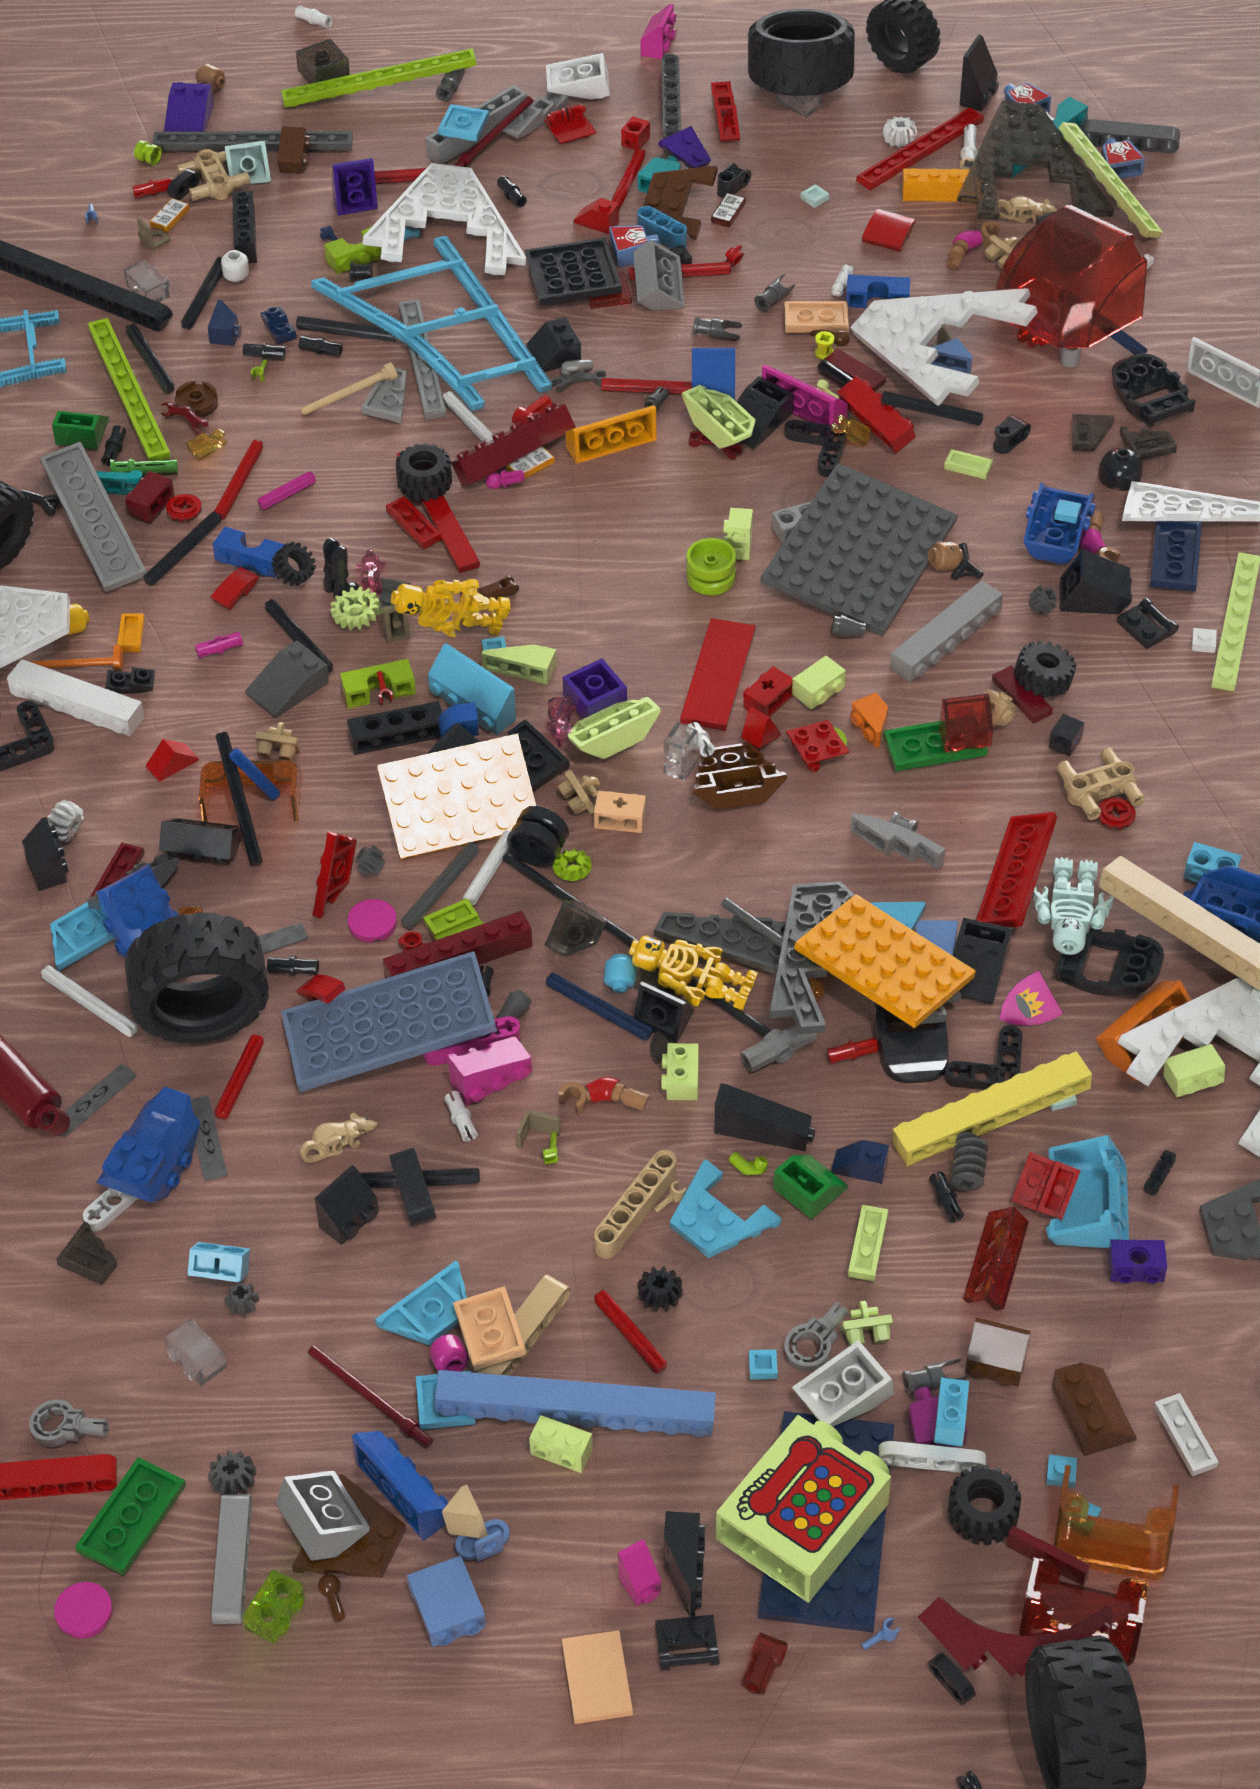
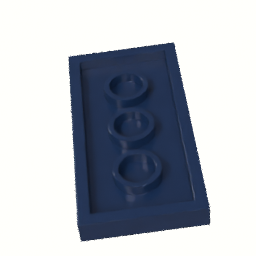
[1150,521,1202,592]

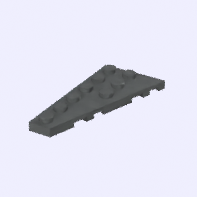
[654,912,786,975]

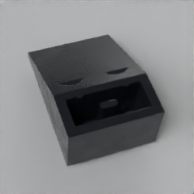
[737,376,794,449]
[953,918,1012,1004]
[664,1511,706,1617]

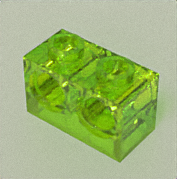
[242,1569,305,1644]

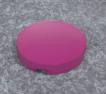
[348,899,397,943]
[54,1582,113,1639]

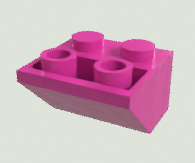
[640,4,677,59]

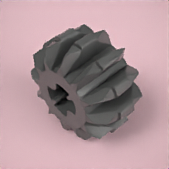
[208,1450,257,1496]

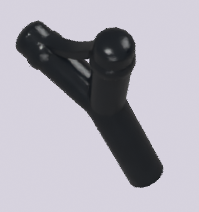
[21,490,60,516]
[951,543,984,580]

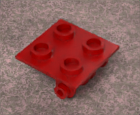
[544,104,597,144]
[786,720,849,772]

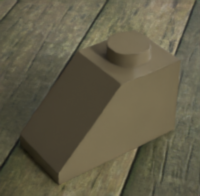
[380,605,410,643]

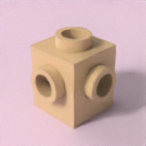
[974,689,1018,727]

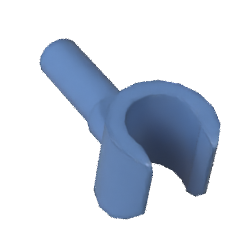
[85,204,98,225]
[861,1618,900,1650]

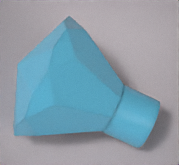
[404,226,420,242]

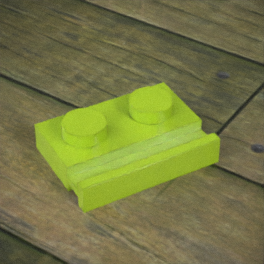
[423,898,484,940]

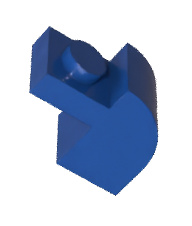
[438,702,479,738]

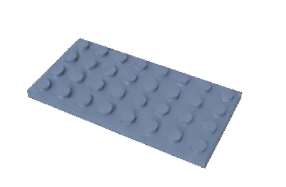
[281,951,497,1092]

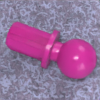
[486,470,525,489]

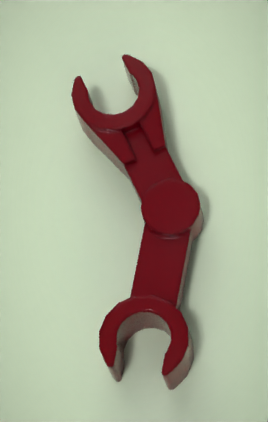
[161,402,209,434]
[689,431,742,460]

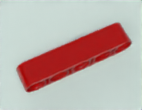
[0,1454,117,1500]

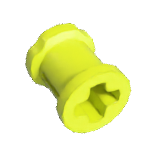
[815,331,834,360]

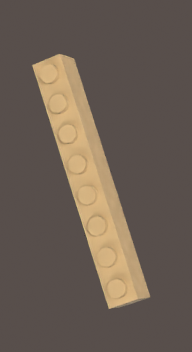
[1099,856,1260,991]

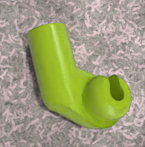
[728,1152,768,1175]

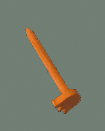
[30,645,125,670]

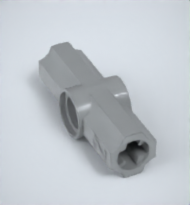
[740,1025,817,1072]

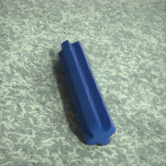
[229,748,280,801]

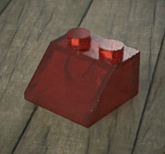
[939,693,993,752]

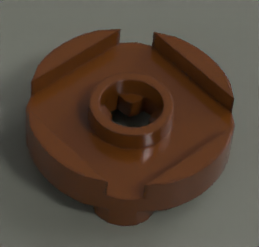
[174,381,218,417]

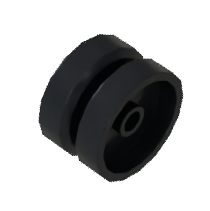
[507,805,569,867]

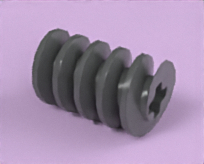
[950,1132,988,1191]

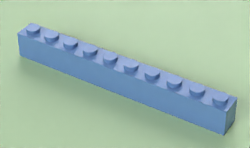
[435,1370,716,1437]

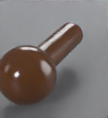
[810,330,850,346]
[318,1574,345,1622]

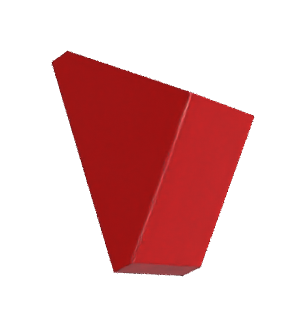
[741,706,781,749]
[146,739,199,782]

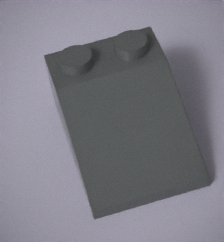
[245,640,329,719]

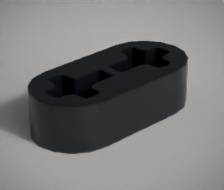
[167,169,200,200]
[928,1653,976,1705]

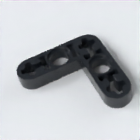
[784,420,846,477]
[0,701,55,771]
[944,1025,1022,1090]

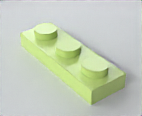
[848,1205,888,1281]

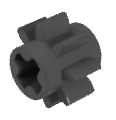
[1029,585,1057,616]
[355,845,385,876]
[224,1282,259,1317]

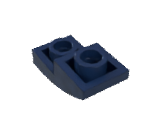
[260,307,297,344]

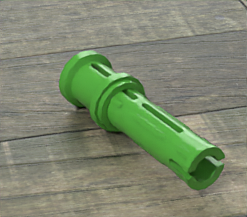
[110,459,178,475]

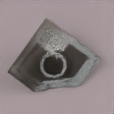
[545,900,606,956]

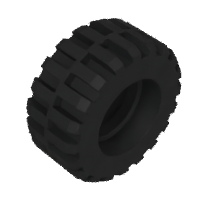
[866,0,941,73]
[0,481,34,569]

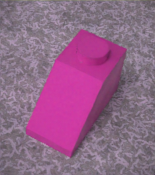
[618,1539,661,1606]

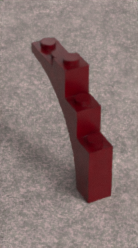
[918,1596,1115,1677]

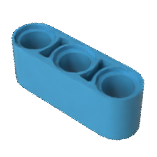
[637,206,687,249]

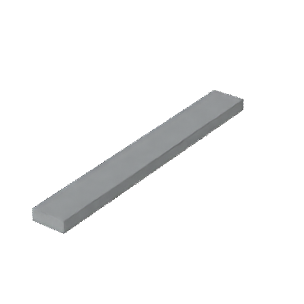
[398,299,447,420]

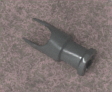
[436,69,465,101]
[754,274,795,312]
[693,316,742,340]
[902,1358,967,1395]

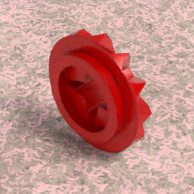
[166,494,202,522]
[1098,797,1136,830]

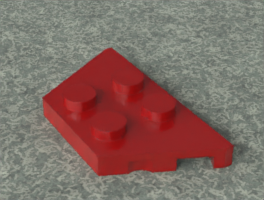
[312,831,357,919]

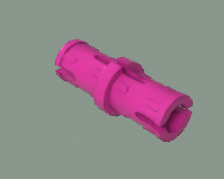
[195,631,243,659]

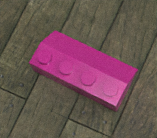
[762,364,848,427]

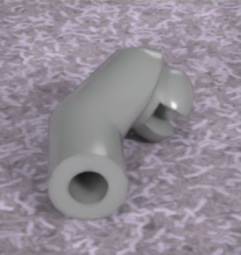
[561,359,593,376]

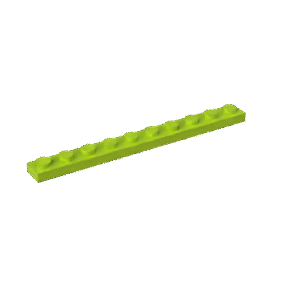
[281,48,477,107]
[87,318,171,461]

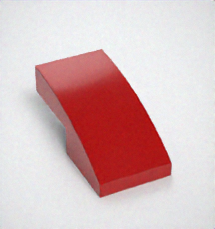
[211,567,259,610]
[296,974,345,1004]

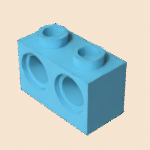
[1183,842,1242,883]
[188,1242,250,1282]
[934,1378,969,1447]

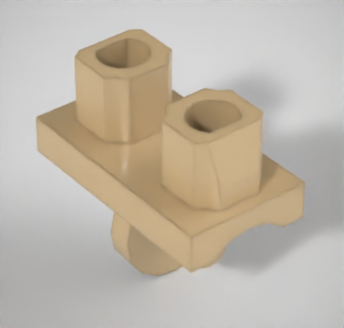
[984,234,1022,272]
[255,722,302,762]
[558,769,600,815]

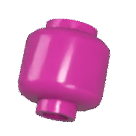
[429,1334,469,1372]

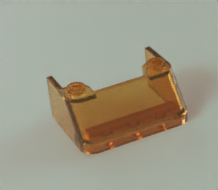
[199,760,302,822]
[1053,1465,1179,1580]

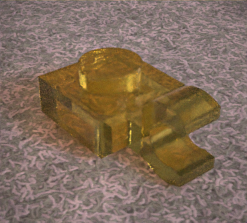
[831,415,870,446]
[186,429,227,460]

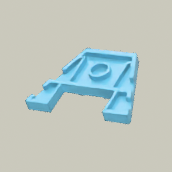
[670,1159,781,1258]

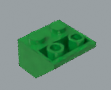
[52,411,109,449]
[773,1154,848,1219]

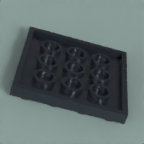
[524,237,622,306]

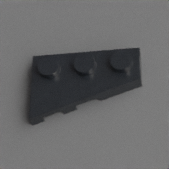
[507,719,570,792]

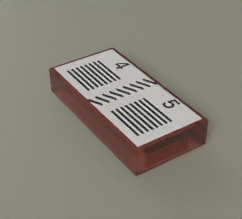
[711,193,746,228]

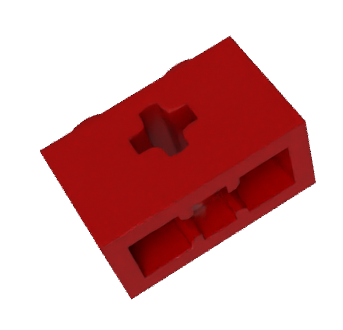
[743,666,793,717]

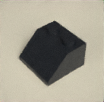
[527,317,581,372]
[314,1165,379,1245]

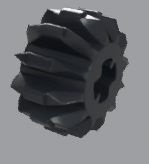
[637,1266,683,1312]

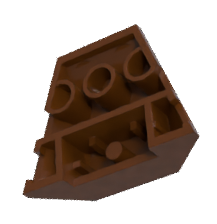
[693,742,787,810]

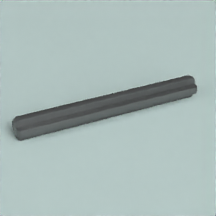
[401,842,479,930]

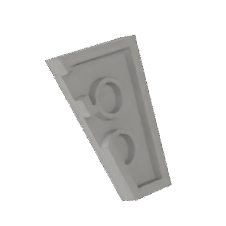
[361,368,407,423]

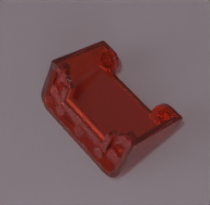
[1019,1556,1149,1666]

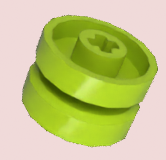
[686,538,736,596]

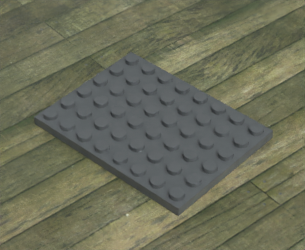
[760,463,958,637]

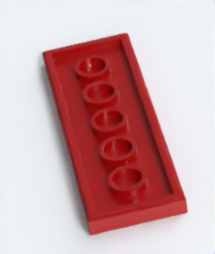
[680,618,756,731]
[976,812,1058,928]

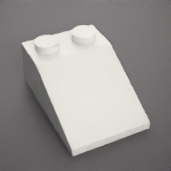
[546,53,610,100]
[792,1340,894,1427]

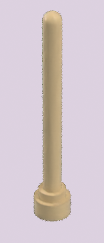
[301,362,398,415]

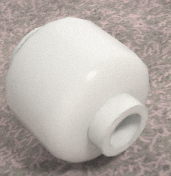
[221,250,249,282]

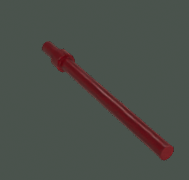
[453,96,533,167]
[308,1345,434,1448]

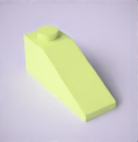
[481,644,557,685]

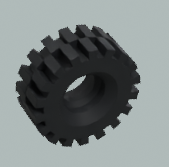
[1014,641,1077,697]

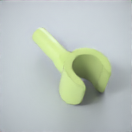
[817,379,839,398]

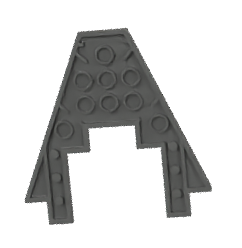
[769,881,961,1034]

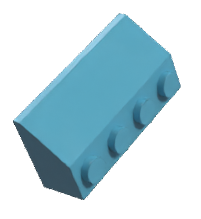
[428,643,516,736]

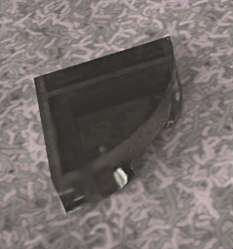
[650,1031,672,1065]

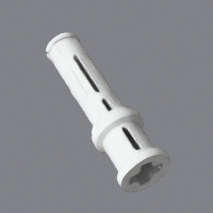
[960,124,978,169]

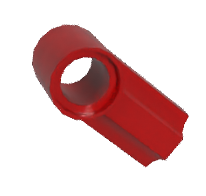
[512,395,553,424]

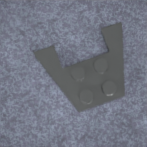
[1199,1179,1260,1261]

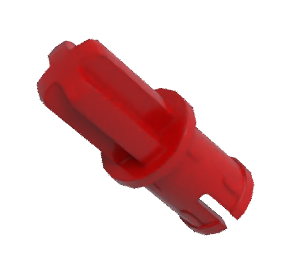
[132,178,172,199]
[826,1038,878,1064]

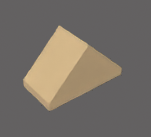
[442,1484,488,1539]

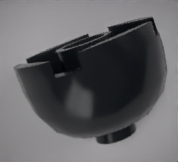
[1098,448,1143,491]

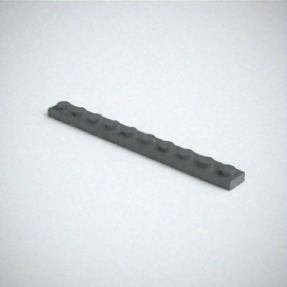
[152,131,353,151]

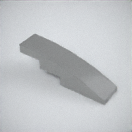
[503,92,569,139]
[850,813,945,870]

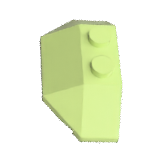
[682,385,756,449]
[568,697,661,759]

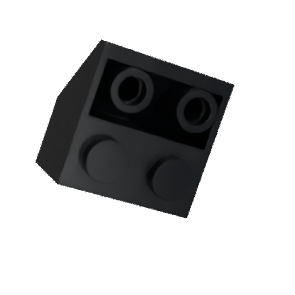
[22,817,69,891]

